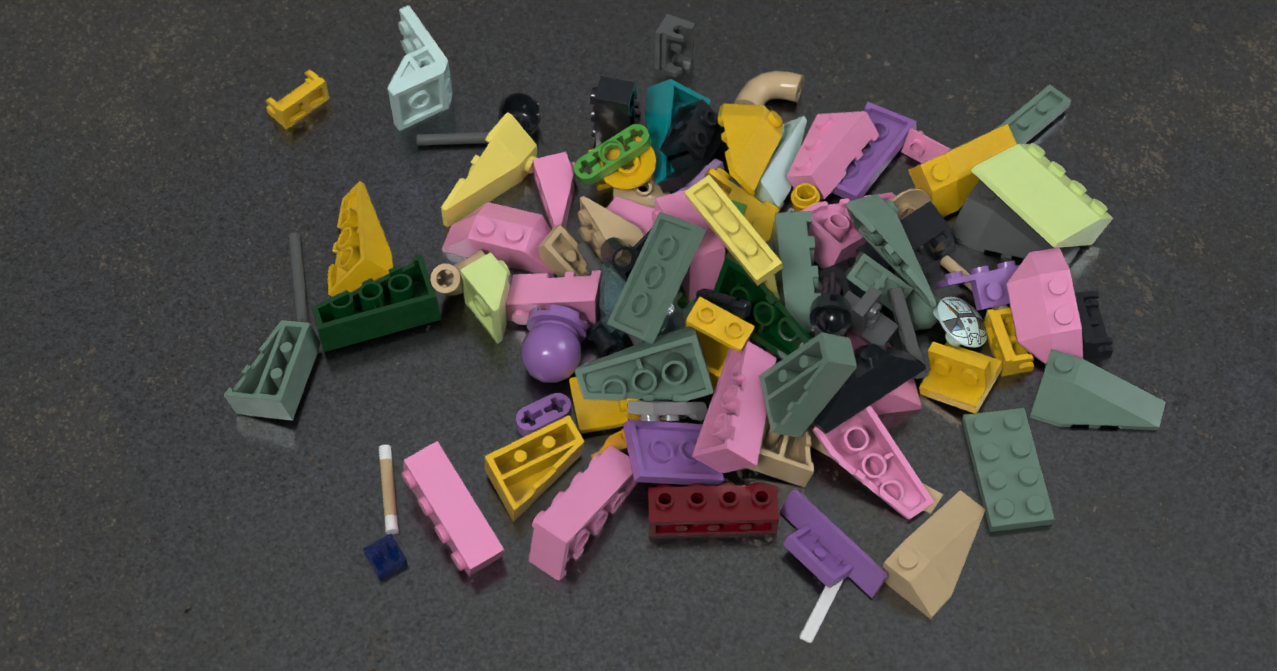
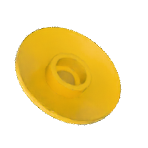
[599,137,656,190]

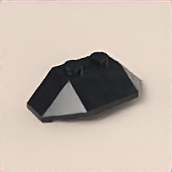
[811,343,926,434]

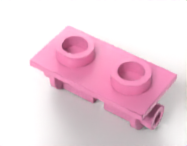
[901,128,951,163]

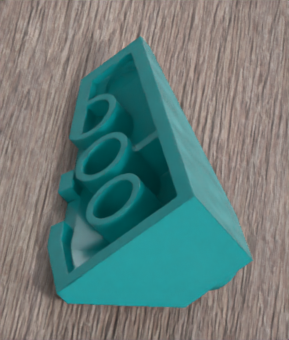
[645,79,710,193]

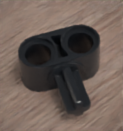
[600,229,651,283]

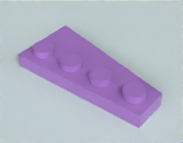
[832,102,916,201]

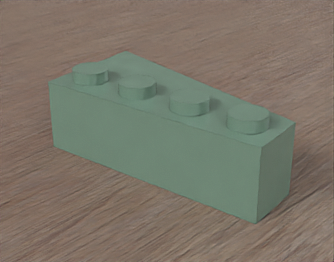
[766,211,821,339]

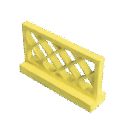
[684,175,783,300]

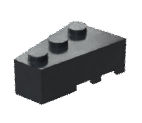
[590,76,641,147]
[856,201,957,278]

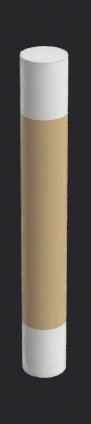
[379,445,399,535]

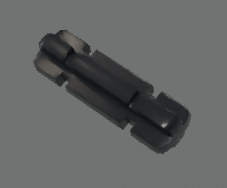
[695,288,752,319]

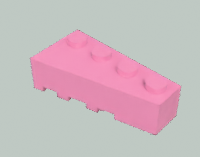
[401,441,504,576]

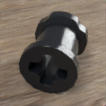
[586,320,624,358]

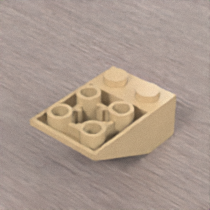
[578,196,644,294]

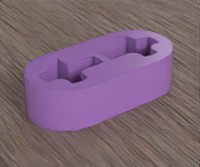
[516,393,572,437]

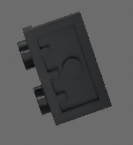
[660,99,718,160]

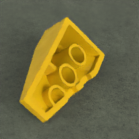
[717,103,783,194]
[908,123,1017,217]
[328,181,393,297]

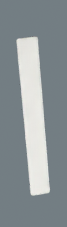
[800,579,844,643]

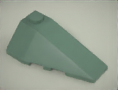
[845,194,937,309]
[574,326,714,402]
[1029,349,1166,430]

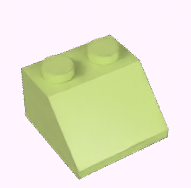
[460,252,510,343]

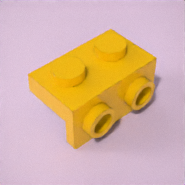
[685,297,755,352]

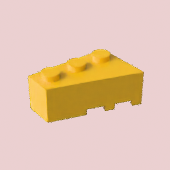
[484,415,585,523]

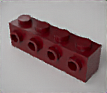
[648,482,779,536]

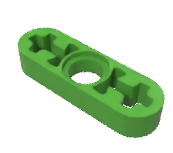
[574,124,651,185]

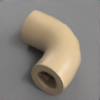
[734,71,804,105]
[430,250,485,296]

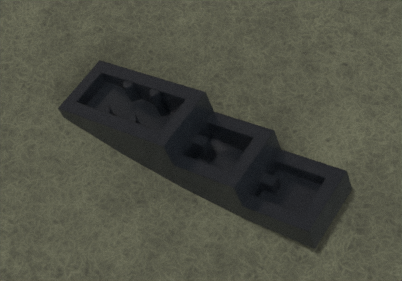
[658,124,725,193]

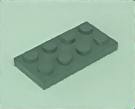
[607,212,706,345]
[962,408,1055,532]

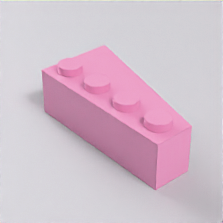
[692,341,777,474]
[529,445,637,582]

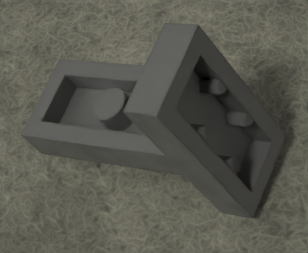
[844,286,899,346]

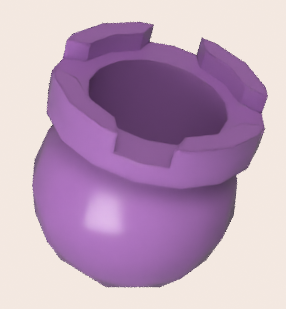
[521,304,588,383]

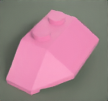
[442,202,555,278]
[1006,248,1083,365]

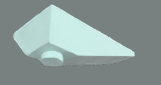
[725,116,807,209]

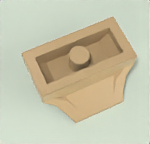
[538,225,590,277]

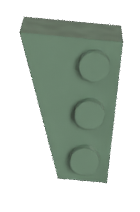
[224,320,321,421]

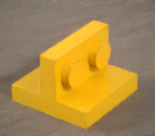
[919,342,1003,414]

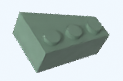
[759,332,857,437]

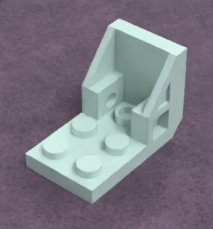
[388,5,453,131]

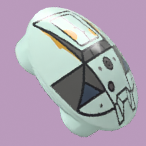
[933,297,987,348]

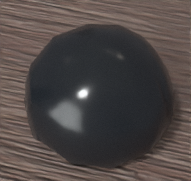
[498,92,541,136]

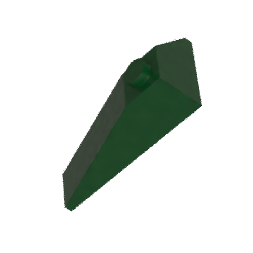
[713,256,812,359]

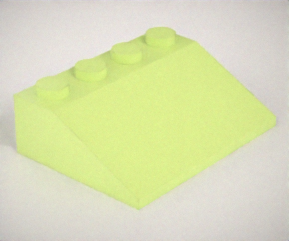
[971,143,1113,248]

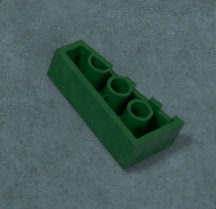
[311,254,441,352]

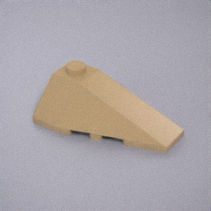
[882,490,986,619]

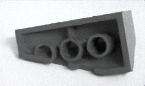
[951,180,1080,267]

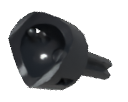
[809,272,852,337]

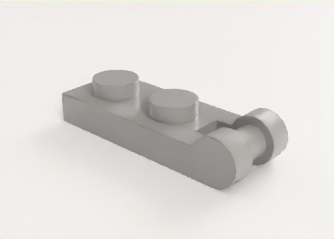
[628,400,707,421]

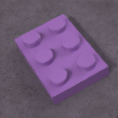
[623,419,724,486]

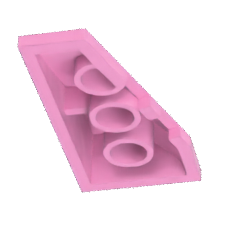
[812,405,935,520]

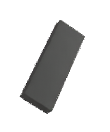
[887,286,927,379]

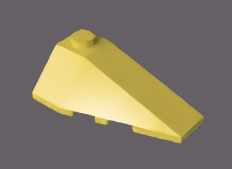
[441,112,538,227]

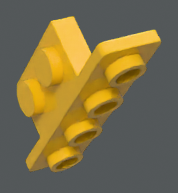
[704,167,780,242]

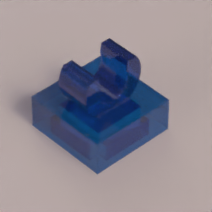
[363,534,408,579]

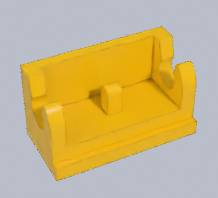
[265,70,330,130]
[984,308,1034,377]

